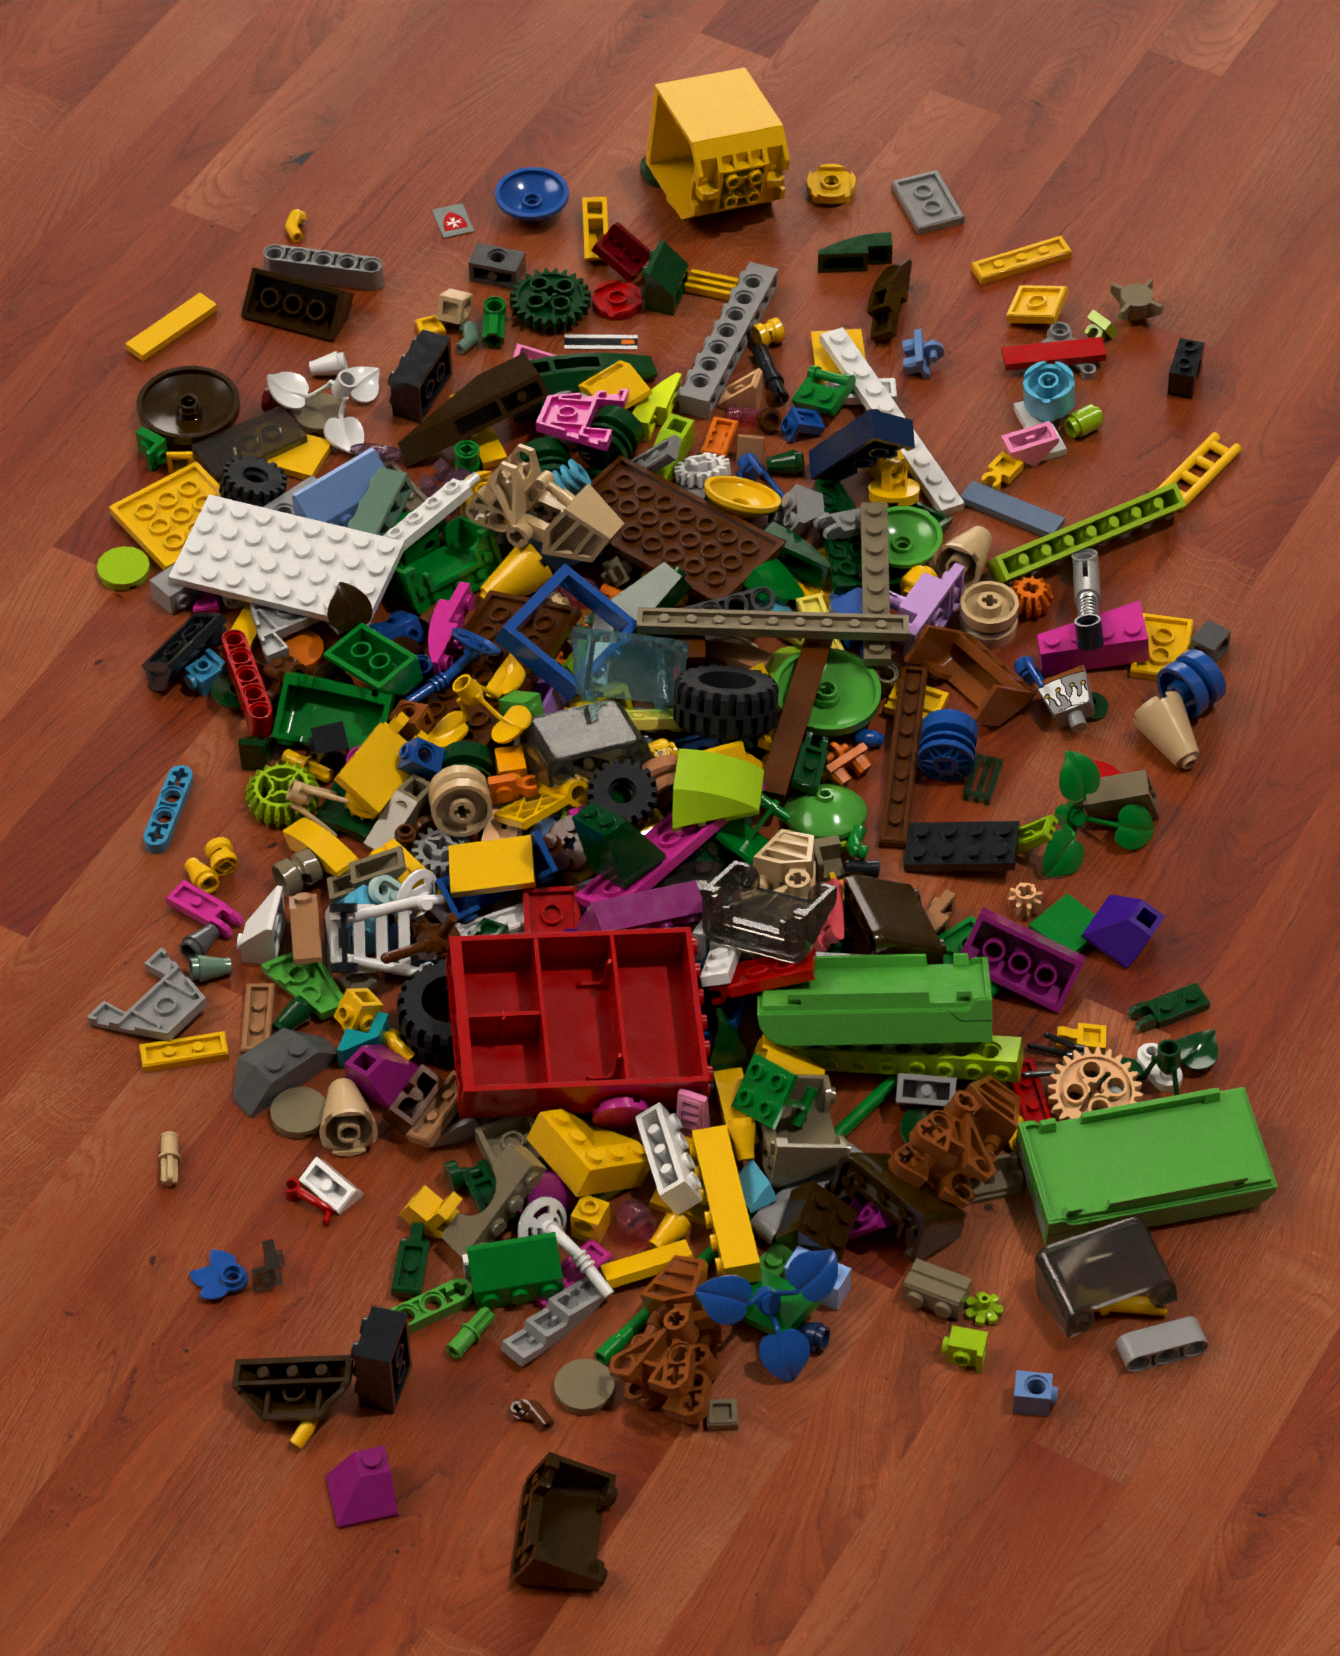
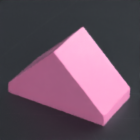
[1001,421,1059,467]

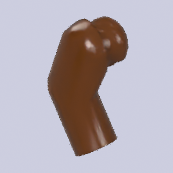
[510,1399,554,1431]

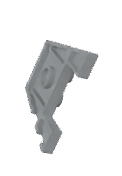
[250,603,349,664]
[87,947,207,1041]

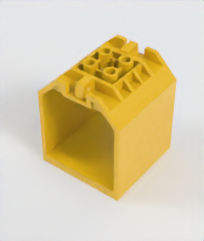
[645,68,790,220]

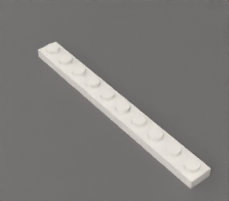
[820,327,965,515]

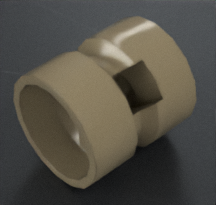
[271,848,323,897]

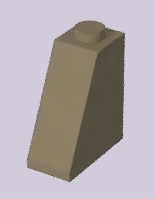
[1079,770,1159,820]

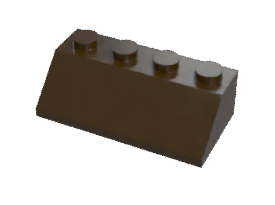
[241,267,355,341]

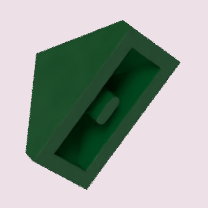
[238,735,275,771]

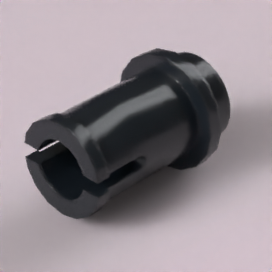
[844,857,880,878]

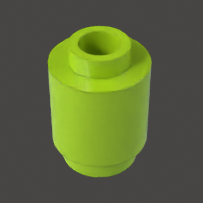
[1064,404,1104,438]

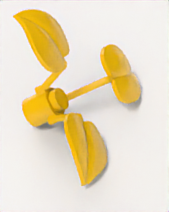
[428,653,532,748]

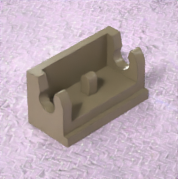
[962,1152,1023,1205]

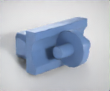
[903,328,944,379]

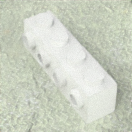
[635,1102,702,1215]

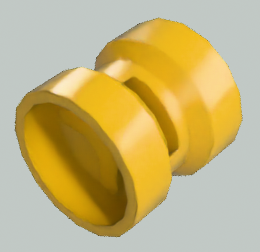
[751,317,785,349]
[204,837,239,876]

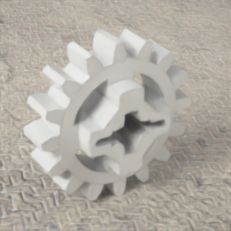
[674,452,731,488]

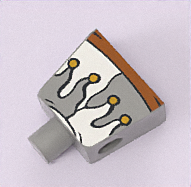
[1035,665,1095,733]

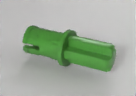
[445,1307,495,1359]

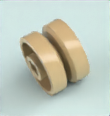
[959,581,1019,649]
[428,765,492,837]

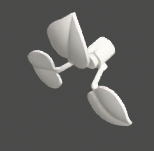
[266,366,380,454]

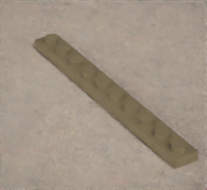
[637,607,909,641]

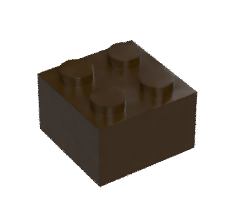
[775,1180,858,1262]

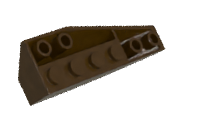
[397,353,549,467]

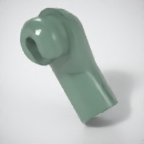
[455,321,479,354]

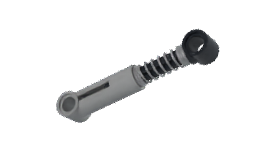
[1071,549,1104,651]

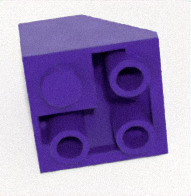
[1080,894,1165,970]

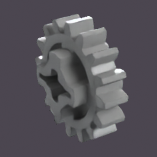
[411,827,470,877]

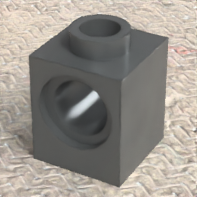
[1190,620,1231,663]

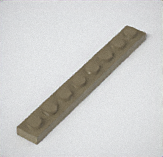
[860,502,891,666]

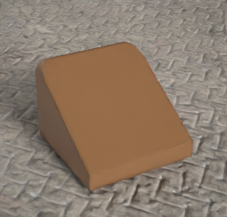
[737,434,764,465]

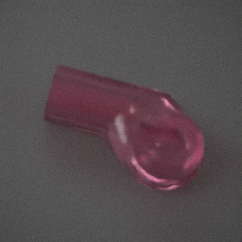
[725,405,761,423]

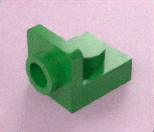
[135,427,168,471]

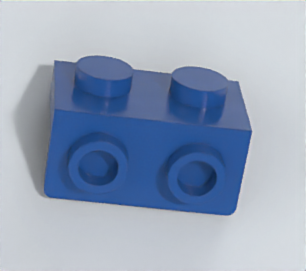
[369,611,426,644]

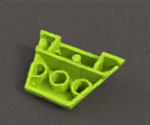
[672,748,765,833]

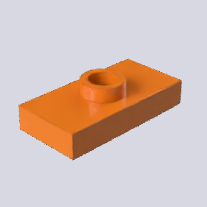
[700,416,739,459]

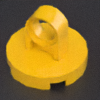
[868,458,920,507]

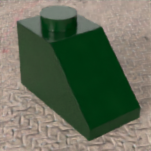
[707,1008,749,1071]

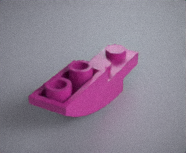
[428,582,475,675]

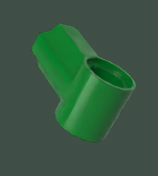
[482,296,507,348]

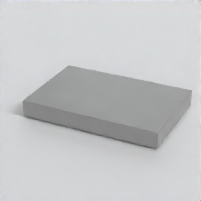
[891,170,965,235]

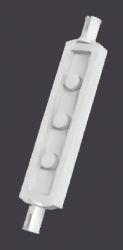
[383,472,481,551]

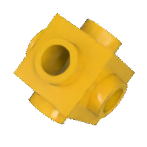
[334,988,384,1033]

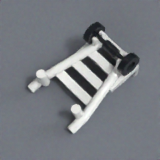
[325,894,444,977]

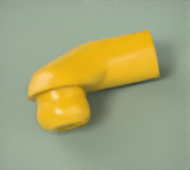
[383,1028,416,1061]

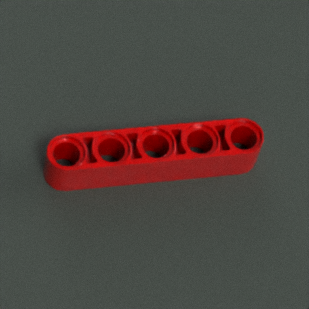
[222,629,274,738]

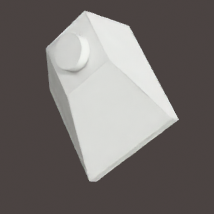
[237,886,287,964]

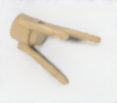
[286,779,349,837]

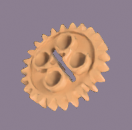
[1047,1046,1143,1122]

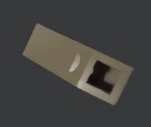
[363,773,431,851]

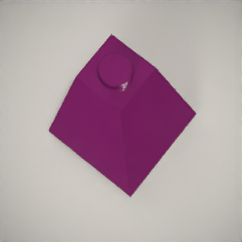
[326,1446,399,1530]

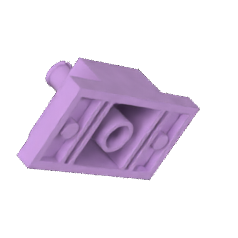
[889,563,965,666]

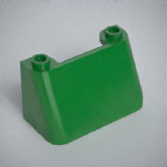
[388,515,503,615]
[272,672,396,750]

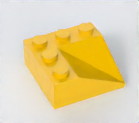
[526,1109,651,1197]

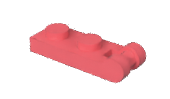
[812,878,844,952]

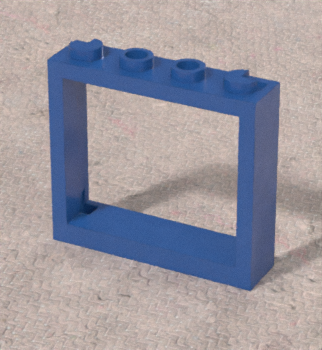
[495,563,638,702]

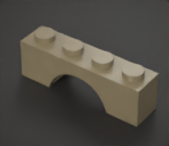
[441,1143,547,1257]

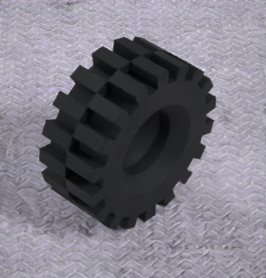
[219,455,288,507]
[587,759,658,830]

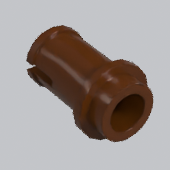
[394,823,417,855]

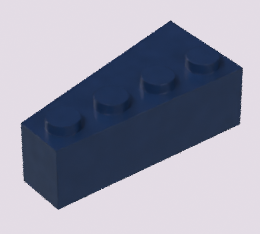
[809,409,915,481]

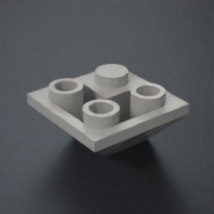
[768,484,825,537]

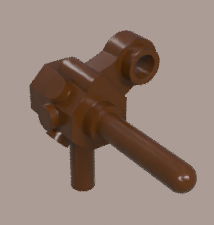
[254,655,317,713]
[380,913,461,964]

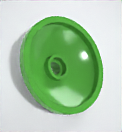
[887,506,943,569]
[784,784,867,839]

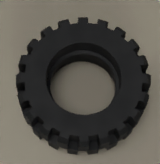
[673,665,779,740]
[397,959,455,1069]

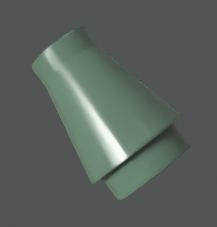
[189,955,232,983]

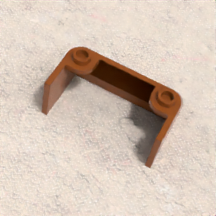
[903,624,1037,728]

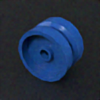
[1156,649,1226,719]

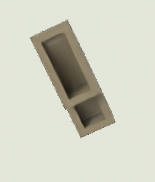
[327,846,406,904]

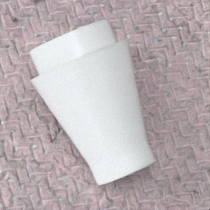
[309,351,348,376]

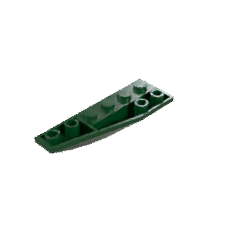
[512,352,657,422]

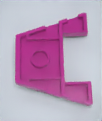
[536,389,629,451]

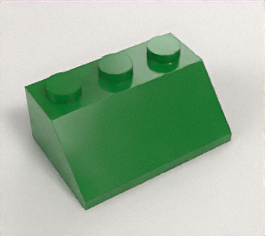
[323,622,423,695]
[466,1232,564,1311]

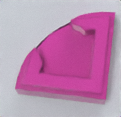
[193,592,220,614]

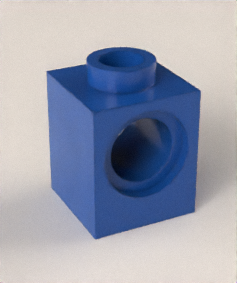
[398,737,445,780]

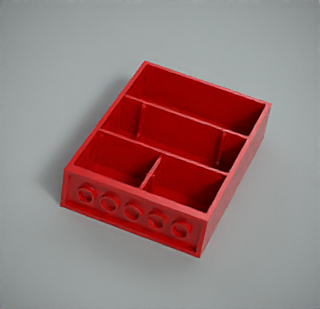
[445,927,713,1119]

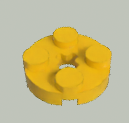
[807,164,856,205]

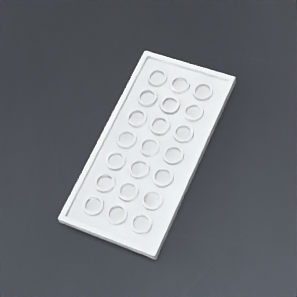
[169,495,405,626]

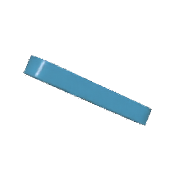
[143,765,194,854]

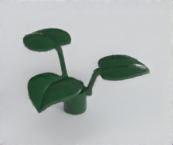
[1091,1029,1218,1096]

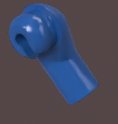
[850,728,884,748]

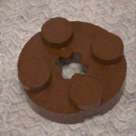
[543,815,589,873]

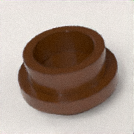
[756,407,781,433]

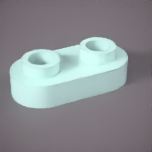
[368,875,410,917]

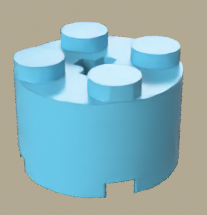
[1023,361,1075,423]

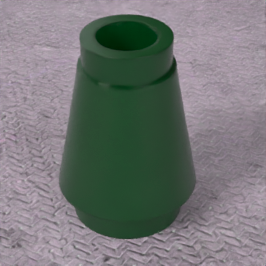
[766,449,805,475]
[272,995,314,1032]

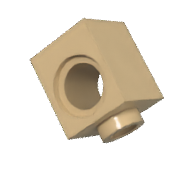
[436,288,473,325]

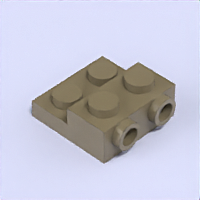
[475,1115,546,1175]

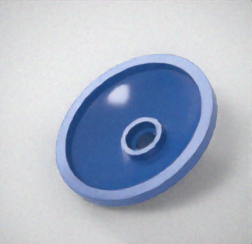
[495,167,569,221]

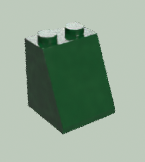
[571,802,667,888]

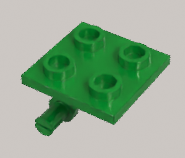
[715,793,792,867]
[731,1053,819,1129]

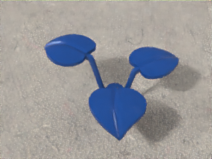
[695,1249,838,1381]

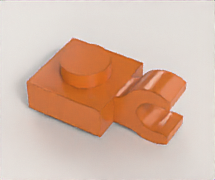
[487,773,538,805]

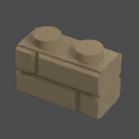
[902,1258,972,1320]

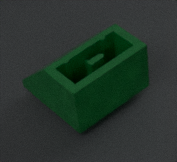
[641,240,689,316]

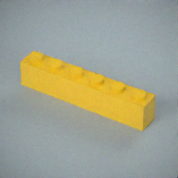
[688,1125,761,1283]

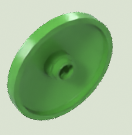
[774,648,881,737]

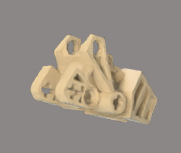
[465,444,624,563]
[727,829,816,959]

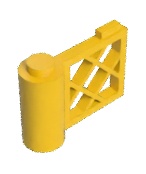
[493,773,589,830]

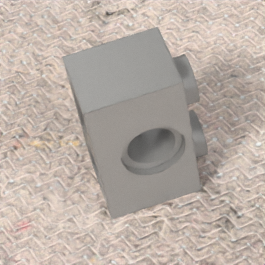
[895,1073,957,1109]

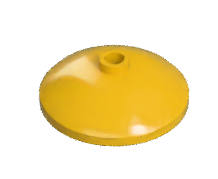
[703,475,781,519]

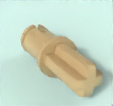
[158,1131,181,1187]

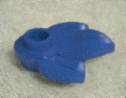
[189,1249,248,1300]

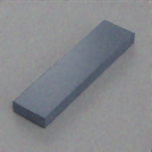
[960,480,1065,537]

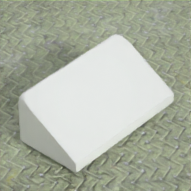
[299,1157,364,1214]

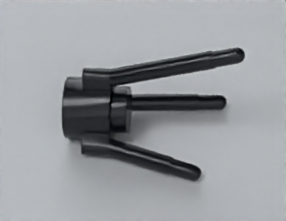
[1021,1032,1090,1078]

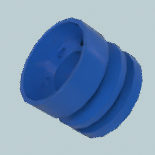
[917,709,978,782]

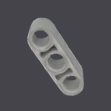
[1116,1316,1209,1372]

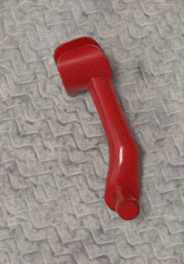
[284,1177,335,1226]

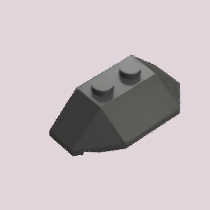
[233,1028,338,1119]

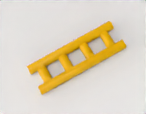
[1157,432,1242,511]

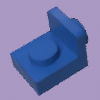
[781,407,825,443]

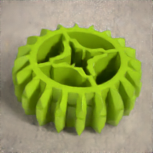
[245,761,320,828]

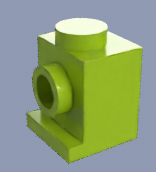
[941,1325,988,1374]

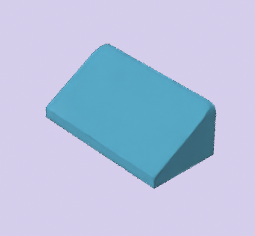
[739,1159,777,1213]

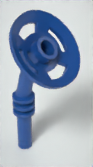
[404,628,502,703]

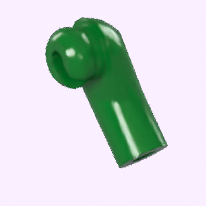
[846,824,869,860]

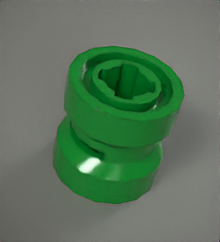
[454,440,481,477]

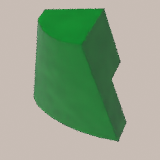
[743,558,805,604]

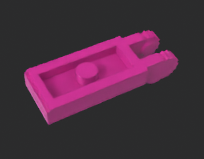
[166,880,244,938]

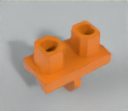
[821,742,872,787]

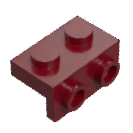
[591,221,651,282]

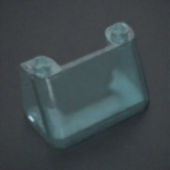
[571,626,689,711]

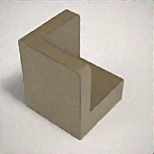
[814,835,845,883]

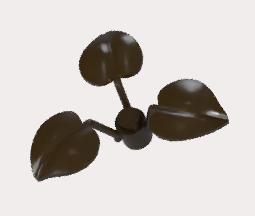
[313,582,425,685]

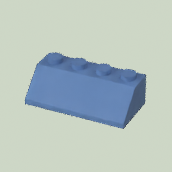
[292,448,385,528]

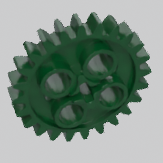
[510,268,591,332]

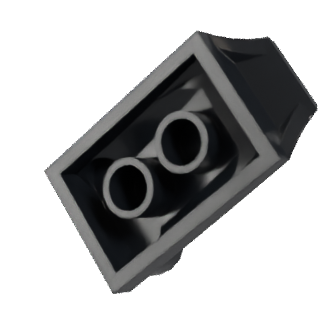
[141,613,228,691]

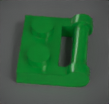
[791,365,856,416]

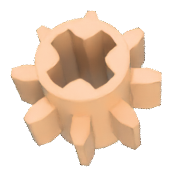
[1008,882,1043,917]

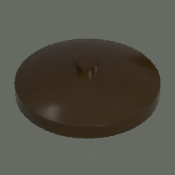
[137,365,240,445]

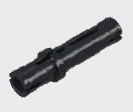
[752,343,789,405]

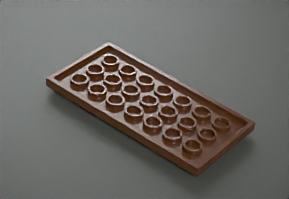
[554,455,786,602]
[405,590,582,750]

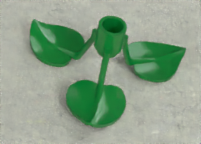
[1042,751,1154,877]

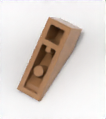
[289,892,323,965]

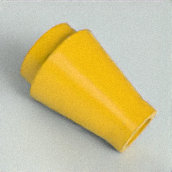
[184,857,219,894]
[727,1117,756,1161]
[648,1211,691,1249]

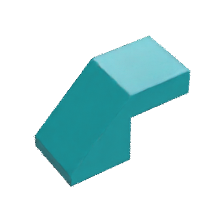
[337,1011,390,1069]

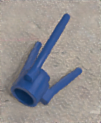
[736,453,785,498]
[1014,656,1045,688]

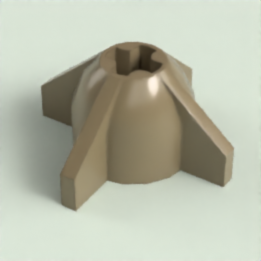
[1110,278,1163,321]

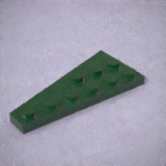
[813,479,901,594]

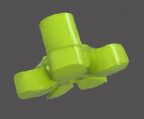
[965,1292,1003,1327]

